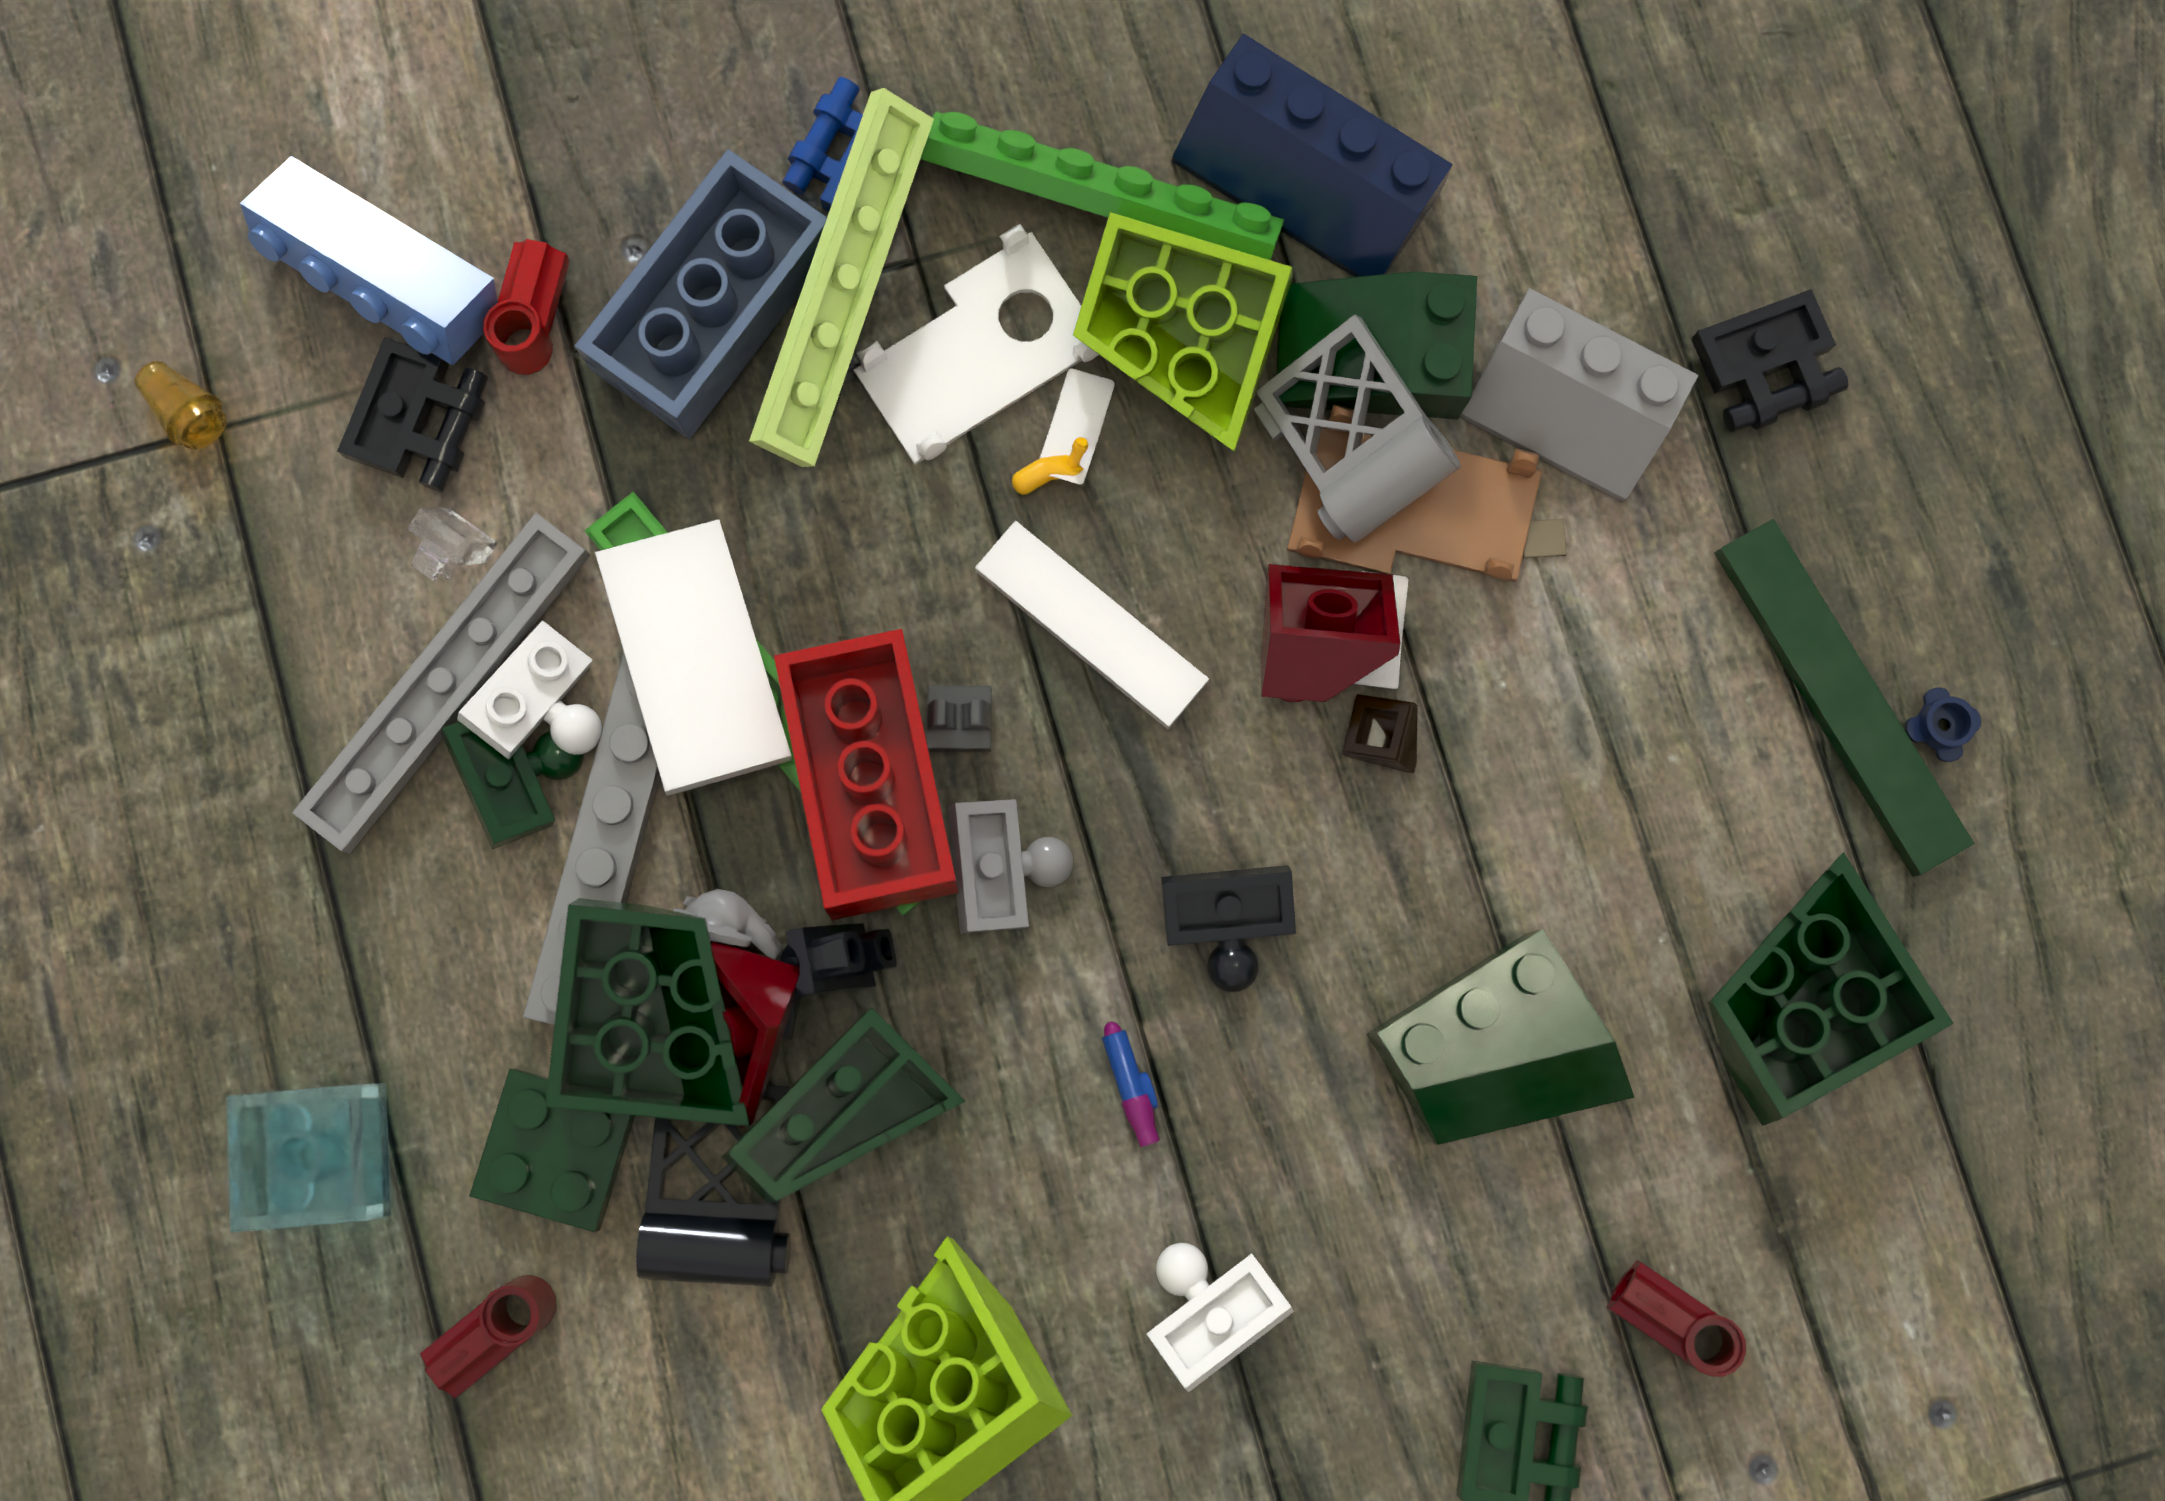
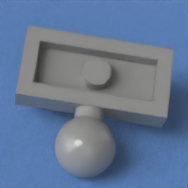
[948,799,1074,934]

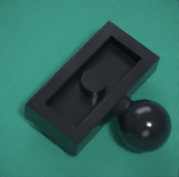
[1161,865,1296,992]

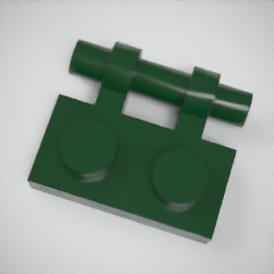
[1456,1360,1588,1501]

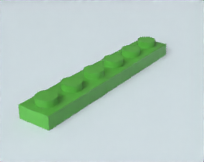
[920,112,1284,260]

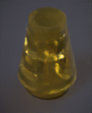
[134,361,226,450]

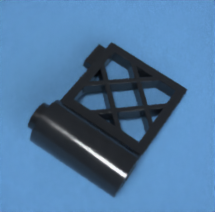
[636,1085,791,1287]

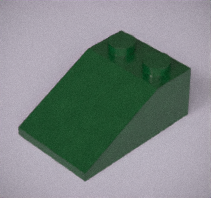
[1276,271,1477,419]

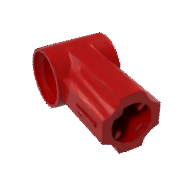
[483,239,570,375]

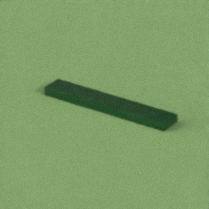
[1714,518,1975,877]

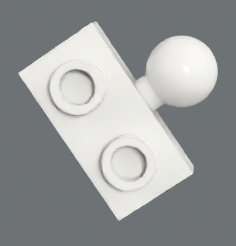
[457,620,602,760]
[1147,1243,1294,1392]

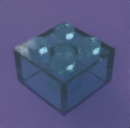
[226,1084,391,1233]

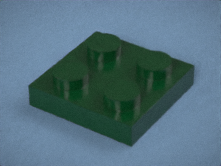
[469,1069,635,1232]

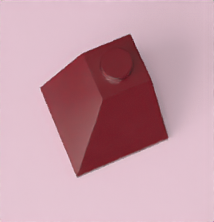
[1261,564,1401,702]

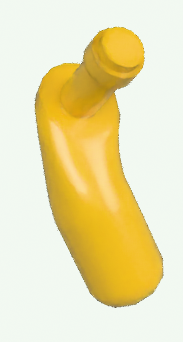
[1012,437,1089,495]

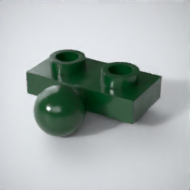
[442,722,584,850]

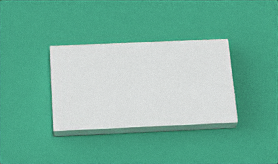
[595,519,792,796]

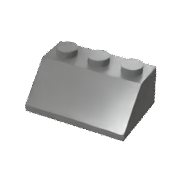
[1459,288,1699,502]

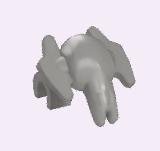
[673,889,782,960]

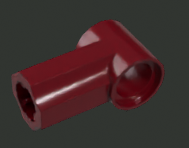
[1606,1260,1746,1377]
[420,1275,557,1399]

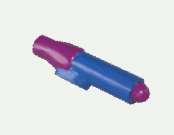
[1102,1021,1160,1147]

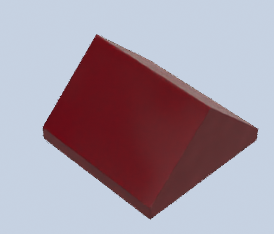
[711,941,800,1128]

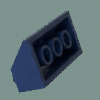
[1172,33,1453,277]

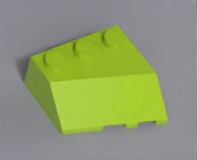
[821,1236,1073,1501]

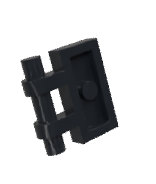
[1691,289,1848,432]
[337,337,488,492]

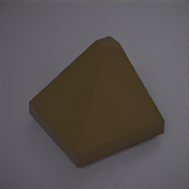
[1342,694,1418,773]

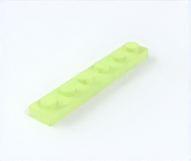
[749,88,934,467]

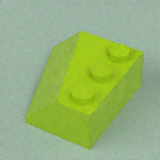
[1073,212,1293,452]

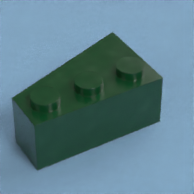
[722,1007,966,1204]

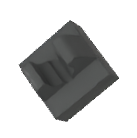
[927,685,992,752]

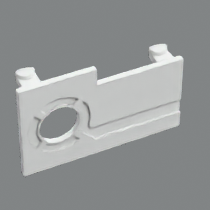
[853,224,1099,465]

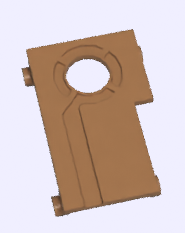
[1287,404,1542,582]

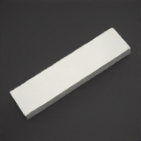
[975,520,1209,730]

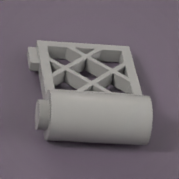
[1254,314,1461,543]

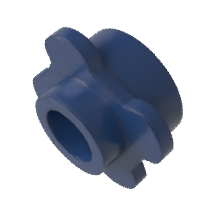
[1905,687,1981,762]

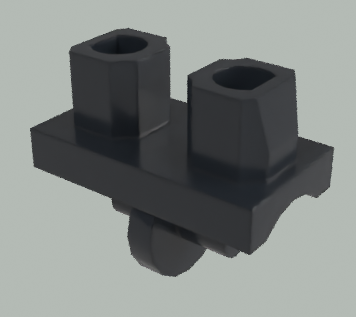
[780,923,897,997]

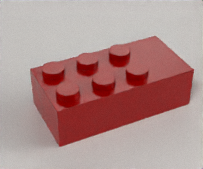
[774,629,959,920]

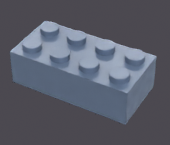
[574,149,827,440]

